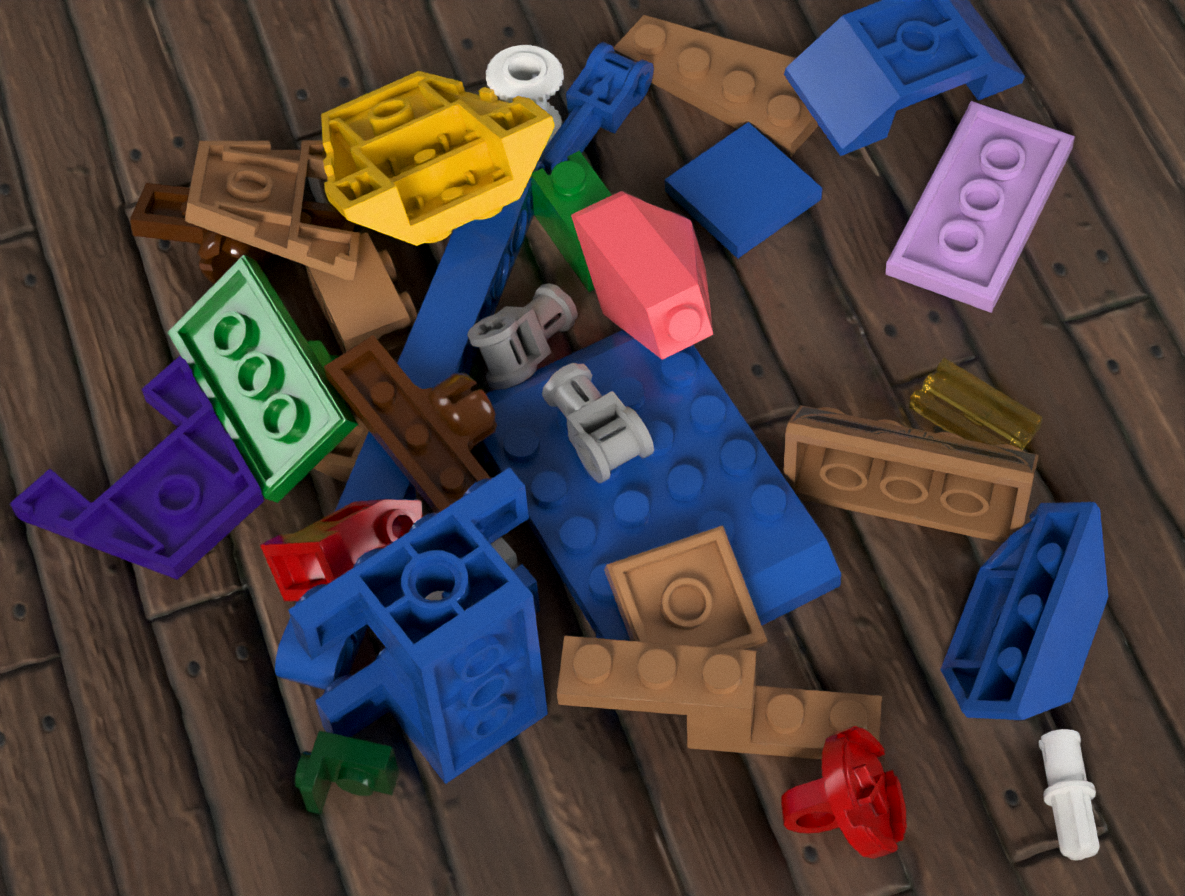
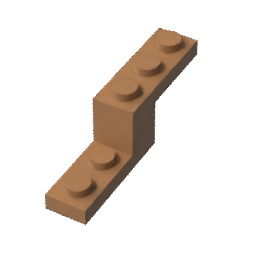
[557,636,882,759]

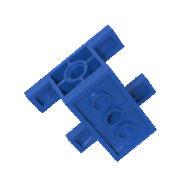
[288,467,548,784]

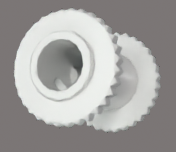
[486,45,564,149]

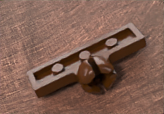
[130,183,362,284]
[324,335,497,514]

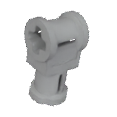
[467,283,578,389]
[542,363,654,483]

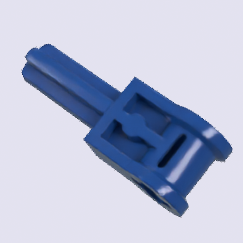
[538,42,654,175]

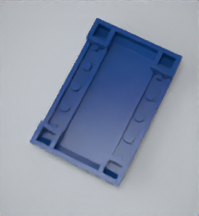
[475,330,841,641]

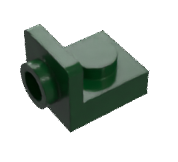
[295,731,400,814]

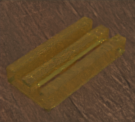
[909,358,1043,450]

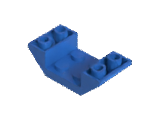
[784,0,1025,156]

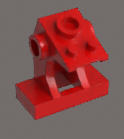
[260,499,423,601]

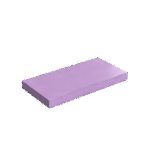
[885,101,1075,313]

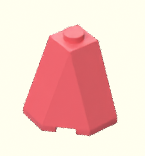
[571,191,713,360]

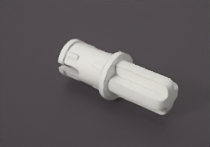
[1038,729,1100,861]

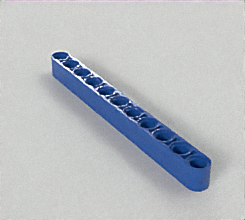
[275,162,545,690]

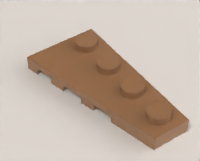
[614,15,818,158]

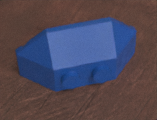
[940,502,1109,720]

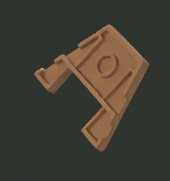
[185,140,360,281]

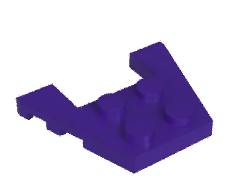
[10,356,264,580]

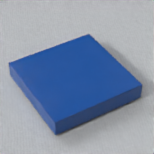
[665,122,822,259]

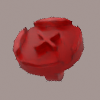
[781,726,907,859]

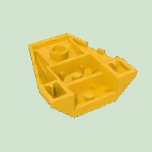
[321,71,555,246]

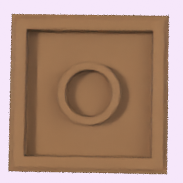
[604,525,768,650]

